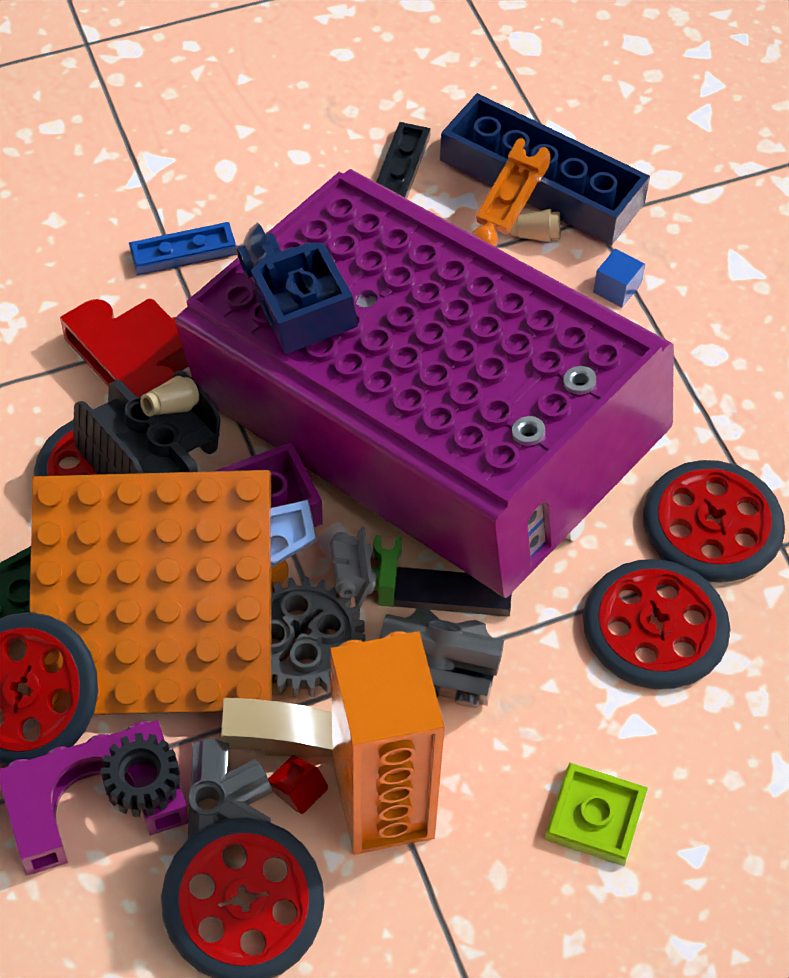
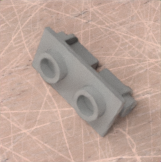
[330,527,376,608]

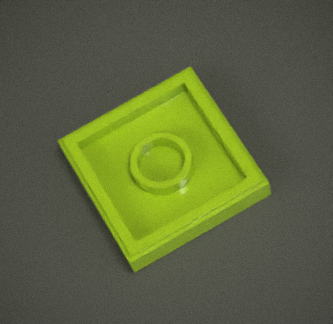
[544,762,648,866]

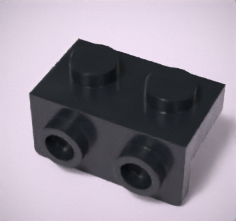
[429,667,494,708]

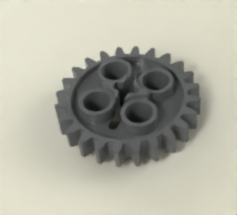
[271,577,366,698]

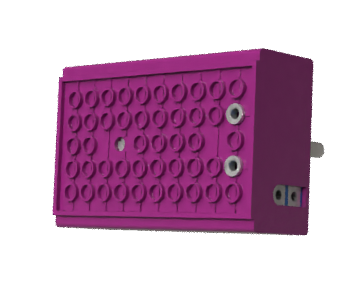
[175,169,674,598]

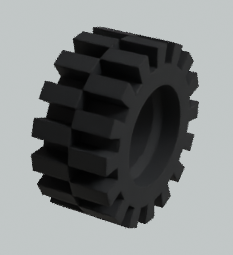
[101,733,181,817]

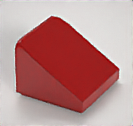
[268,755,328,814]

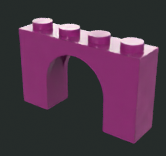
[0,720,189,876]

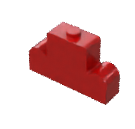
[60,298,189,397]

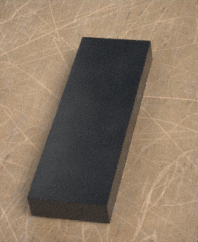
[376,121,431,199]
[394,567,512,617]

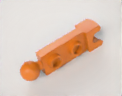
[472,138,550,247]

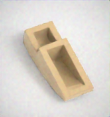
[221,698,333,757]

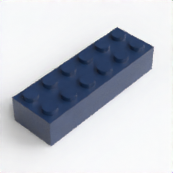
[440,93,650,246]

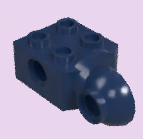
[235,222,358,354]

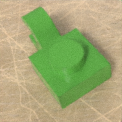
[373,535,402,607]

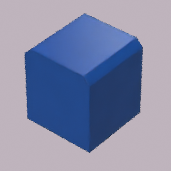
[593,248,646,308]

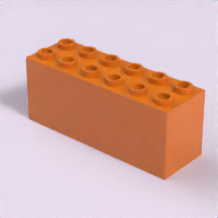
[330,631,445,855]

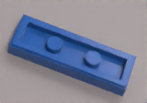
[129,222,237,275]

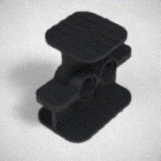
[73,370,221,475]

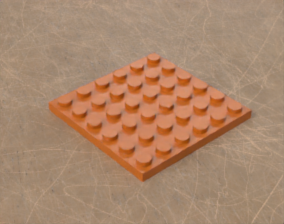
[28,470,272,715]

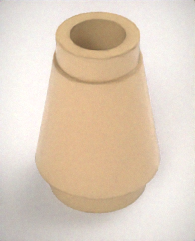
[511,209,561,243]
[140,376,199,416]

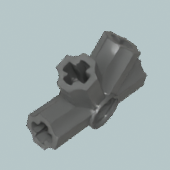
[379,609,505,676]
[187,739,272,863]

